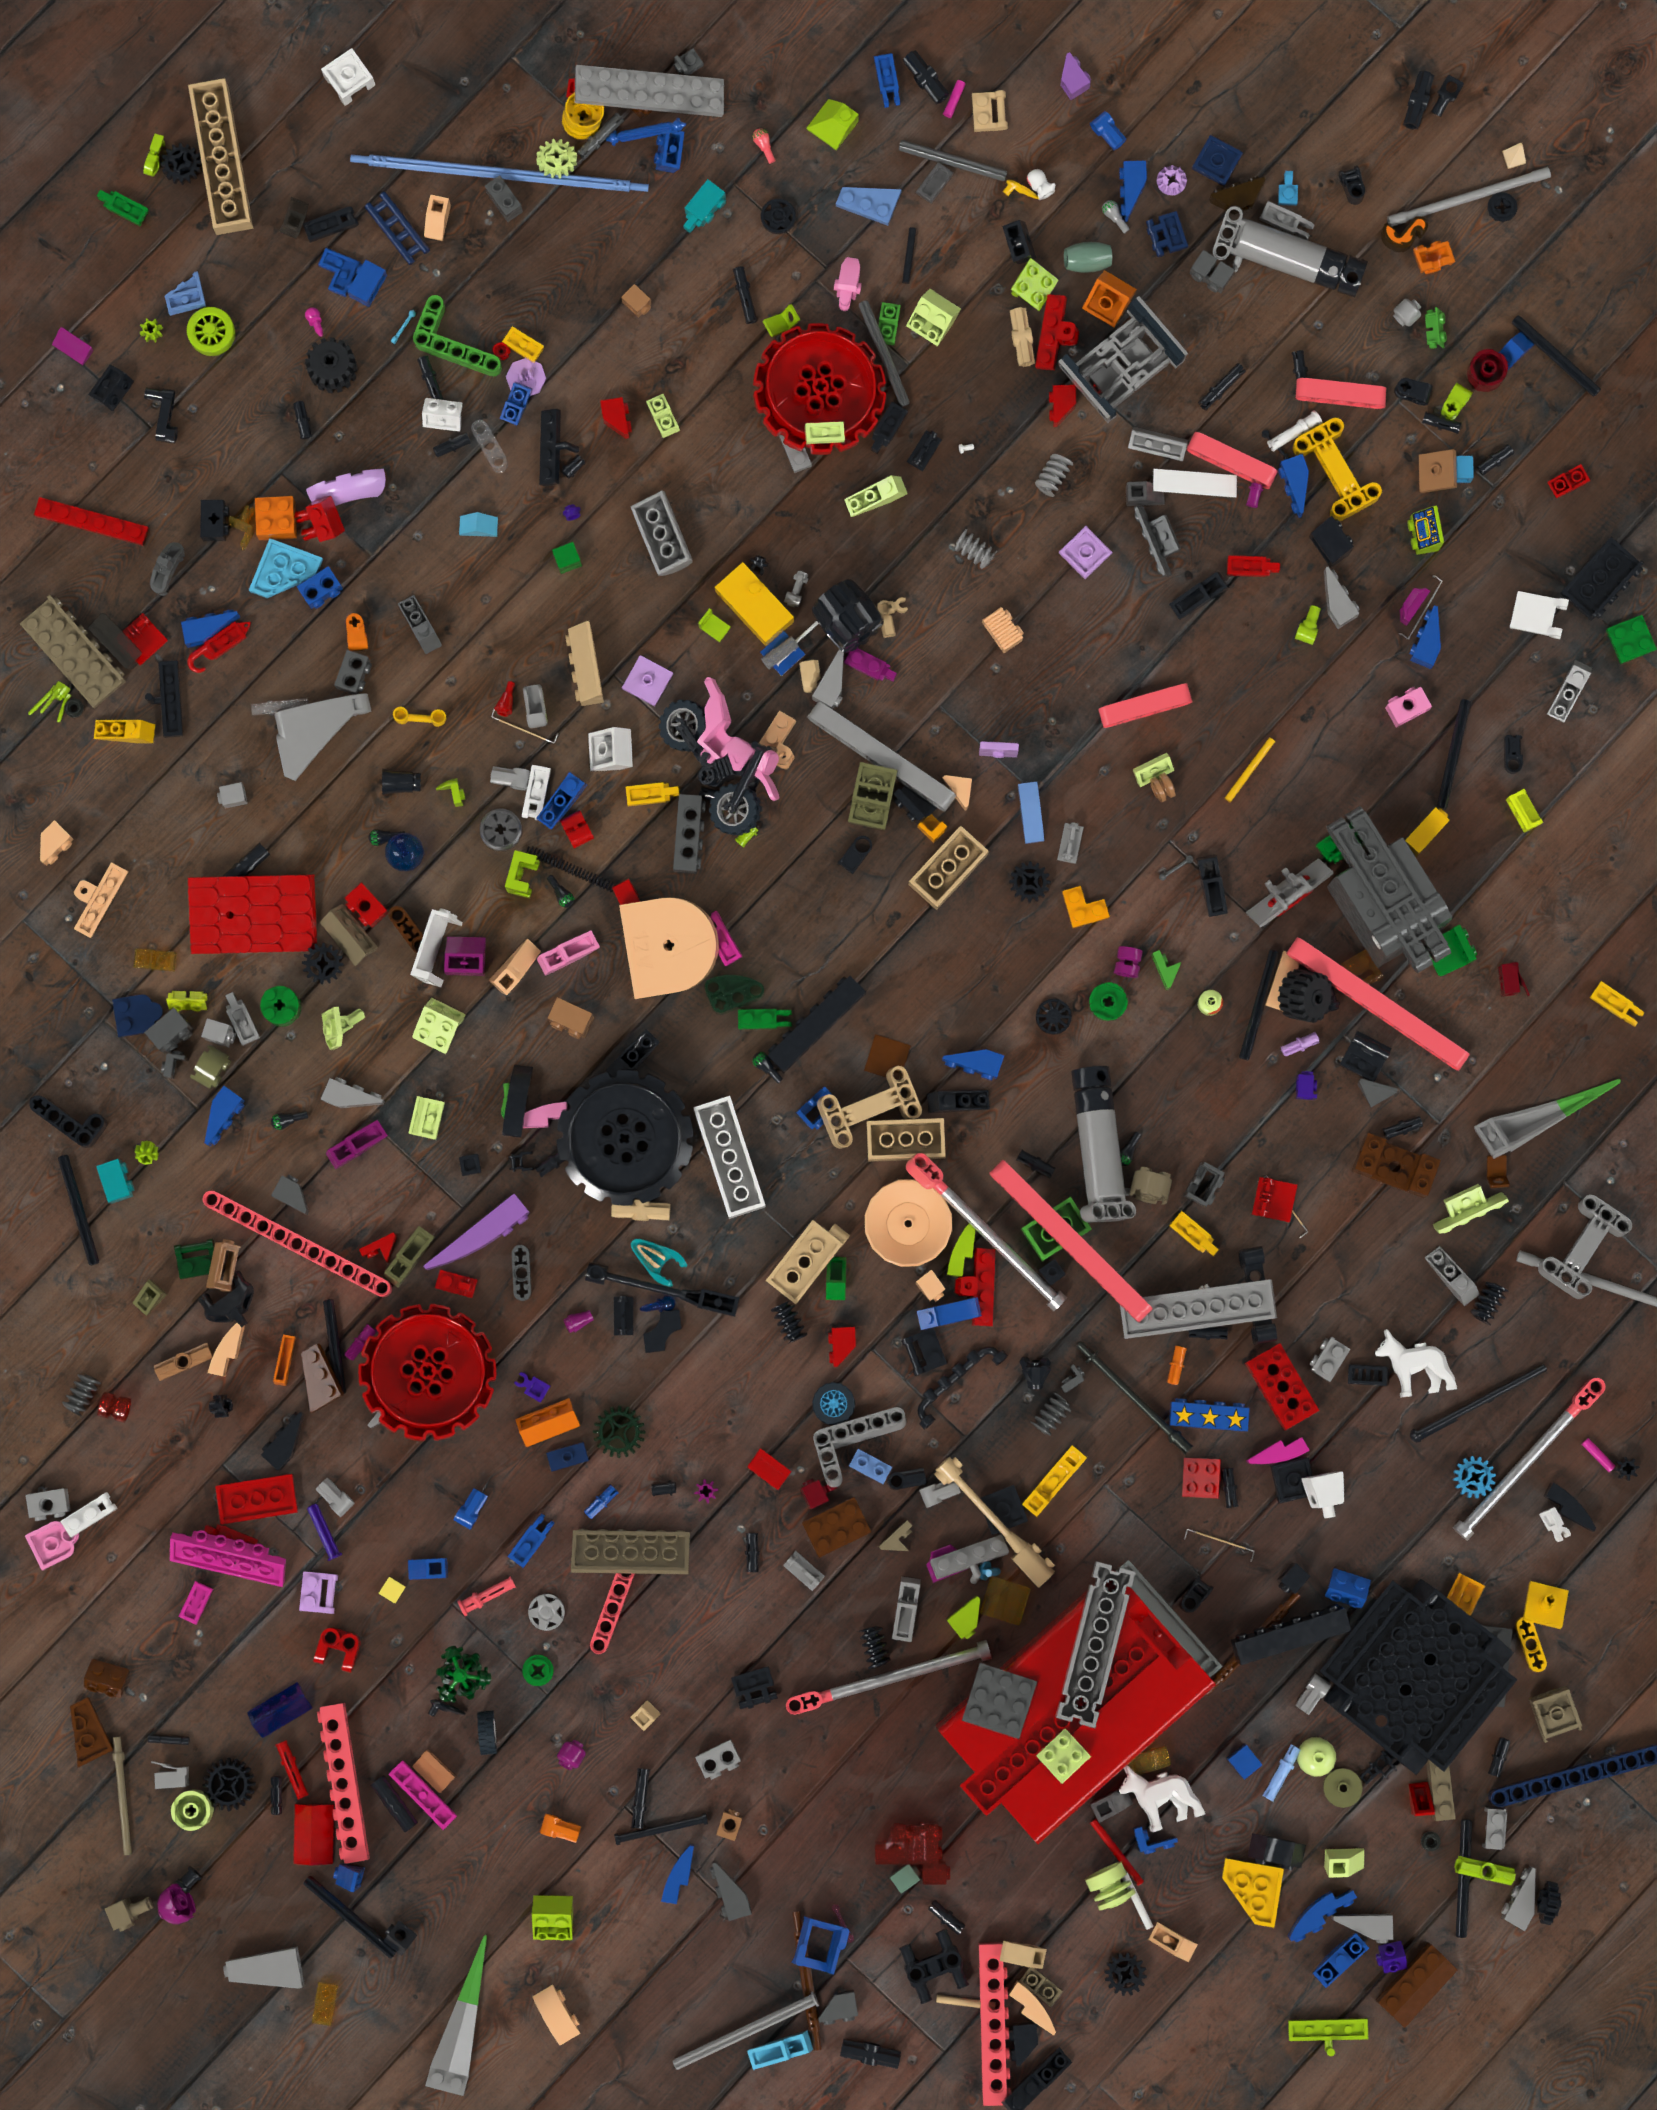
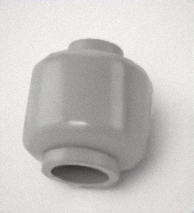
[1393,299,1421,327]

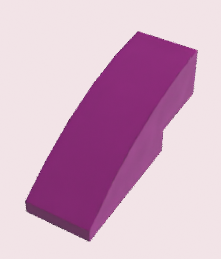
[326,1120,388,1169]

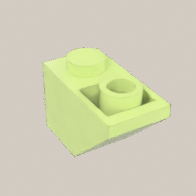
[1324,1848,1364,1878]

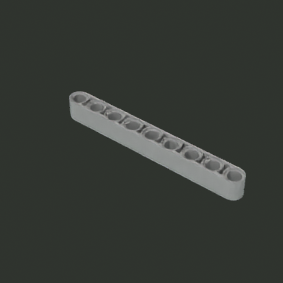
[807,701,956,812]

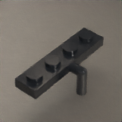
[539,409,579,486]
[145,660,183,738]

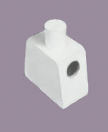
[1302,1471,1344,1518]

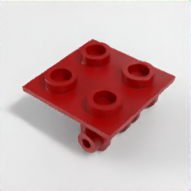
[115,613,168,666]
[1252,1177,1297,1222]
[1182,1458,1221,1499]

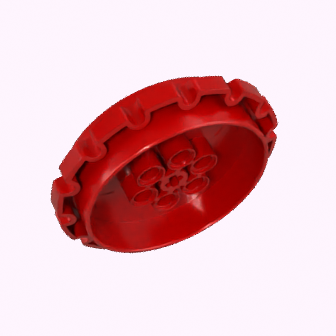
[753,323,886,455]
[358,1304,496,1441]

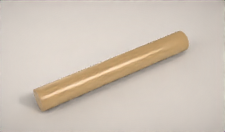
[936,1995,996,2009]

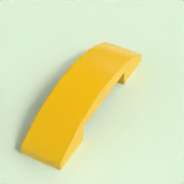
[1022,1445,1087,1517]

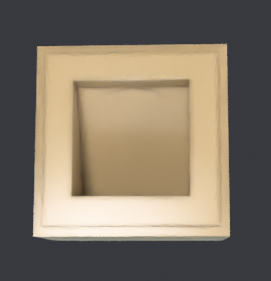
[630,1701,660,1731]

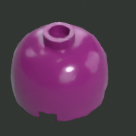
[157,1883,196,1925]

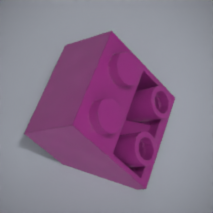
[444,937,486,976]

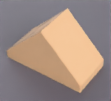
[942,775,972,810]

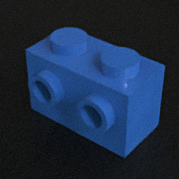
[654,130,684,173]

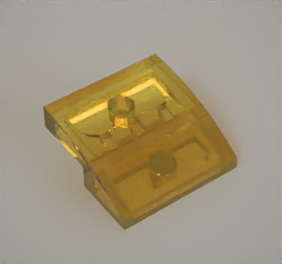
[979,1576,1031,1626]

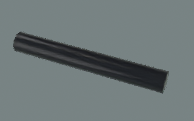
[902,227,917,284]

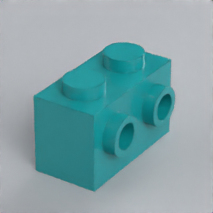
[96,1159,134,1204]

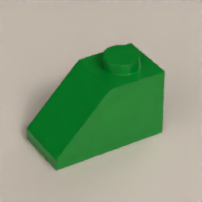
[826,1257,846,1300]

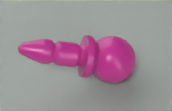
[305,307,323,337]

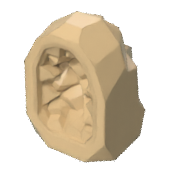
[799,660,821,693]

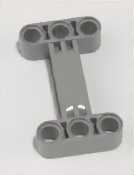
[1538,1195,1632,1299]

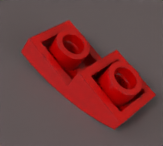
[1547,464,1590,499]
[612,878,641,905]

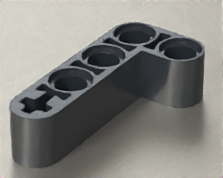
[29,1095,107,1148]

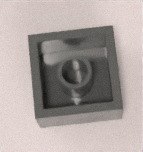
[144,1008,194,1054]

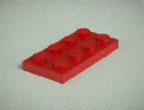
[215,1474,298,1525]

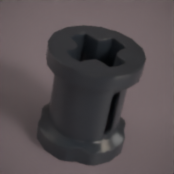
[176,1866,202,1893]

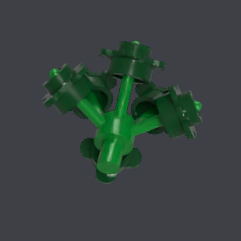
[436,1646,491,1703]

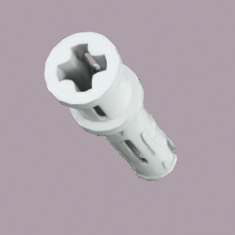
[1267,410,1323,452]

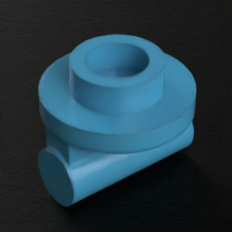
[979,1561,1001,1580]

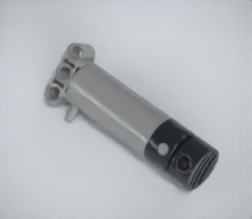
[1213,206,1368,298]
[1071,1066,1136,1223]

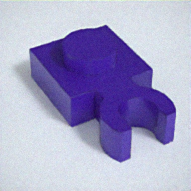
[514,1372,551,1403]

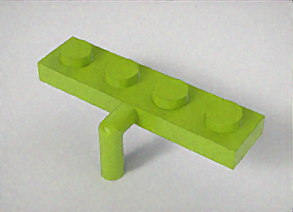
[1288,2018,1368,2056]

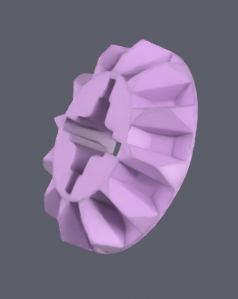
[1157,165,1187,195]

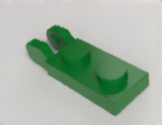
[738,1009,792,1030]

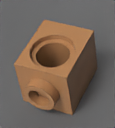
[621,284,651,318]
[716,1809,743,1841]

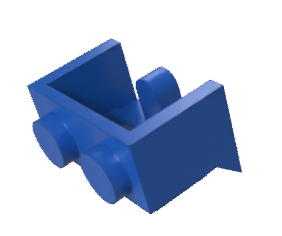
[795,1087,840,1130]

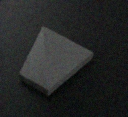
[1358,1079,1398,1107]

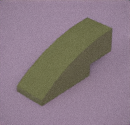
[383,1226,434,1288]

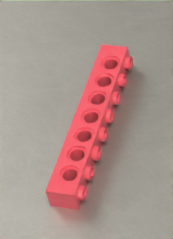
[317,1703,370,1864]
[979,1942,1011,2106]

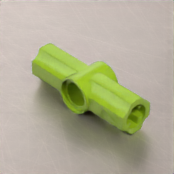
[1454,1856,1516,1885]

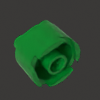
[260,986,302,1027]

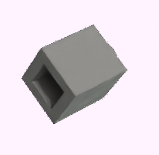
[217,782,248,809]

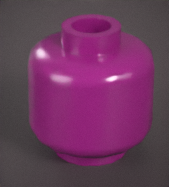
[557,1740,586,1770]

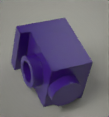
[1296,1071,1317,1100]

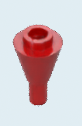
[494,681,515,717]

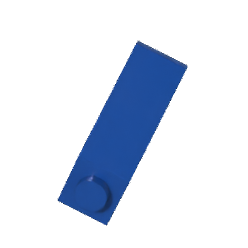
[333,1863,365,1892]

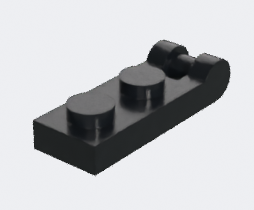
[303,206,359,243]

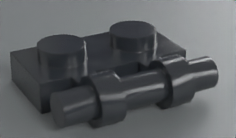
[731,1666,778,1709]

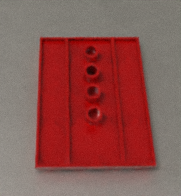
[188,874,317,954]

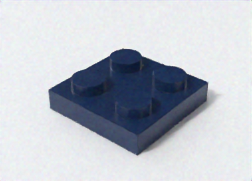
[1192,135,1243,187]

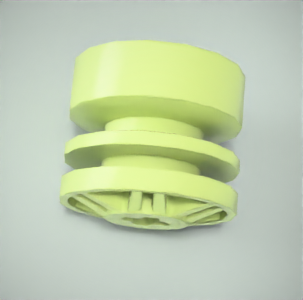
[1085,1861,1136,1910]

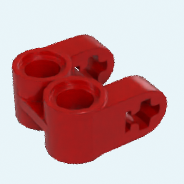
[313,1627,361,1673]

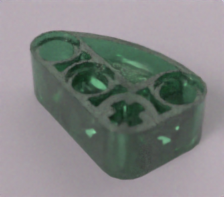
[704,975,765,1015]

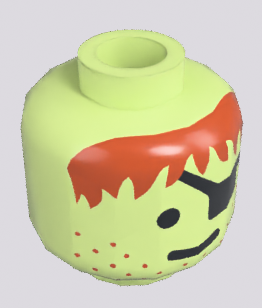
[1197,990,1223,1016]

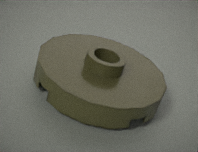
[1323,1768,1363,1808]

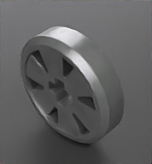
[480,809,522,851]

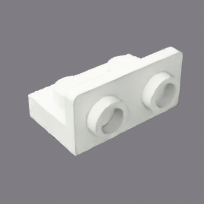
[422,398,463,432]

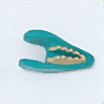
[631,1239,688,1287]

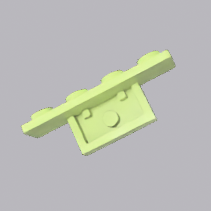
[1433,1184,1509,1234]

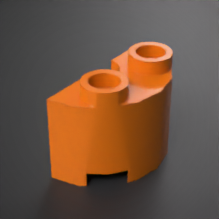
[1413,241,1455,274]

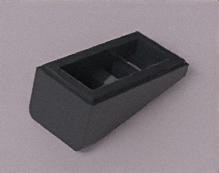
[1348,1364,1389,1386]

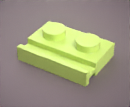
[409,1096,445,1140]

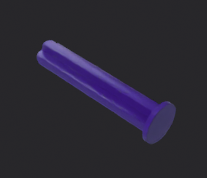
[307,1504,343,1561]

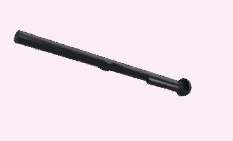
[1410,1364,1547,1443]

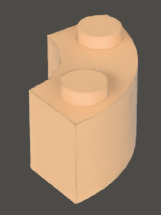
[532,1985,580,2045]

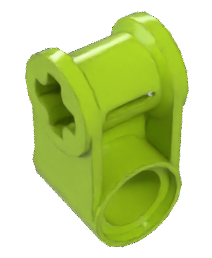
[1441,383,1473,420]

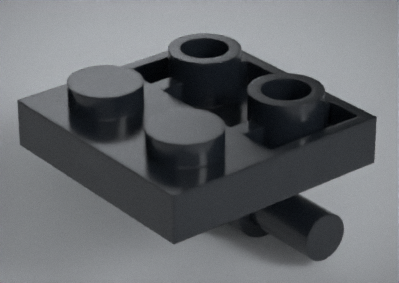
[1339,1031,1392,1082]

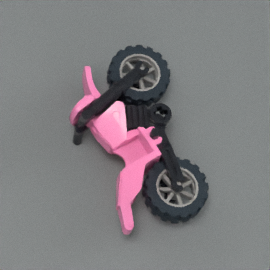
[659,677,779,836]

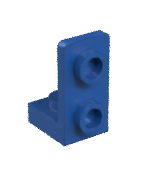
[1133,1826,1178,1854]

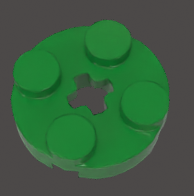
[1089,982,1128,1021]

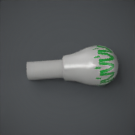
[1102,200,1130,233]

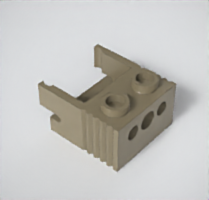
[1528,1686,1582,1743]

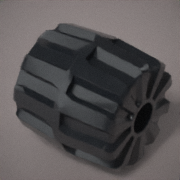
[812,579,884,653]

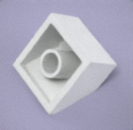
[588,727,633,771]

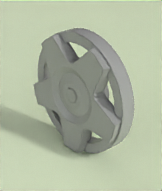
[528,1594,565,1631]

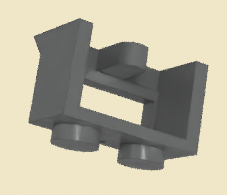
[1183,1162,1225,1207]

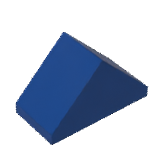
[1499,332,1535,370]

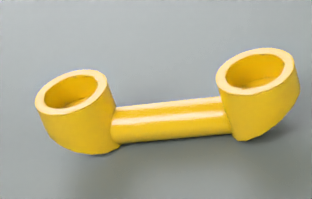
[393,707,446,727]

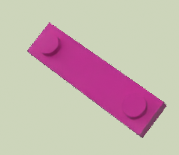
[389,1760,457,1830]

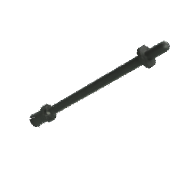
[1076,1341,1193,1455]

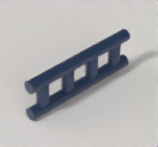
[365,192,430,265]

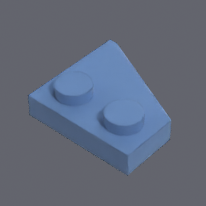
[165,271,206,316]

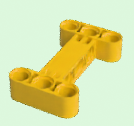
[1292,418,1382,521]

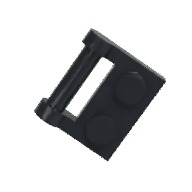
[901,1328,947,1376]

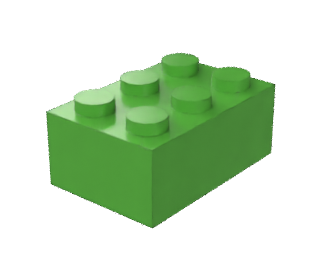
[1021,1197,1091,1262]

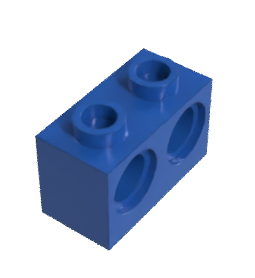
[296,566,343,609]

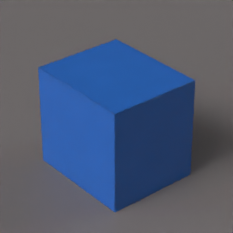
[1227,1744,1262,1780]

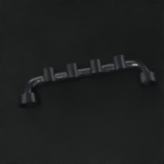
[917,1347,1008,1430]

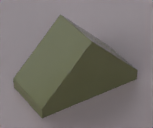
[133,1280,167,1316]

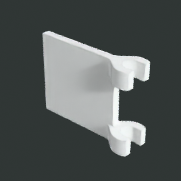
[1510,591,1569,639]

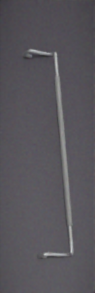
[1399,575,1442,639]

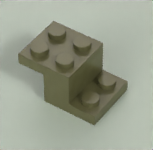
[848,762,898,830]

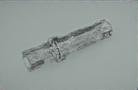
[251,697,309,716]

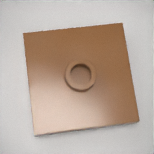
[1419,449,1457,493]

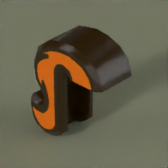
[1381,216,1428,252]

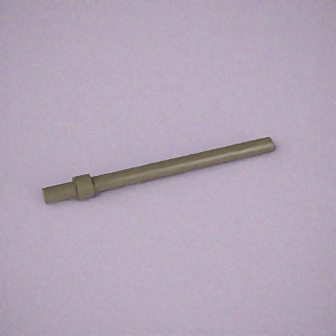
[112,1736,132,1855]

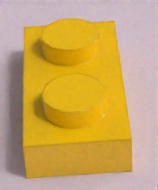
[502,326,544,363]

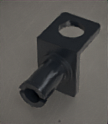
[1431,75,1464,117]

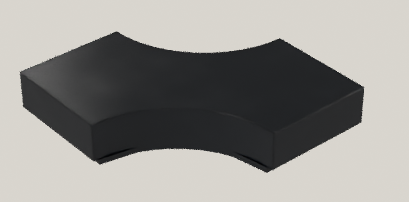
[643,1310,682,1353]

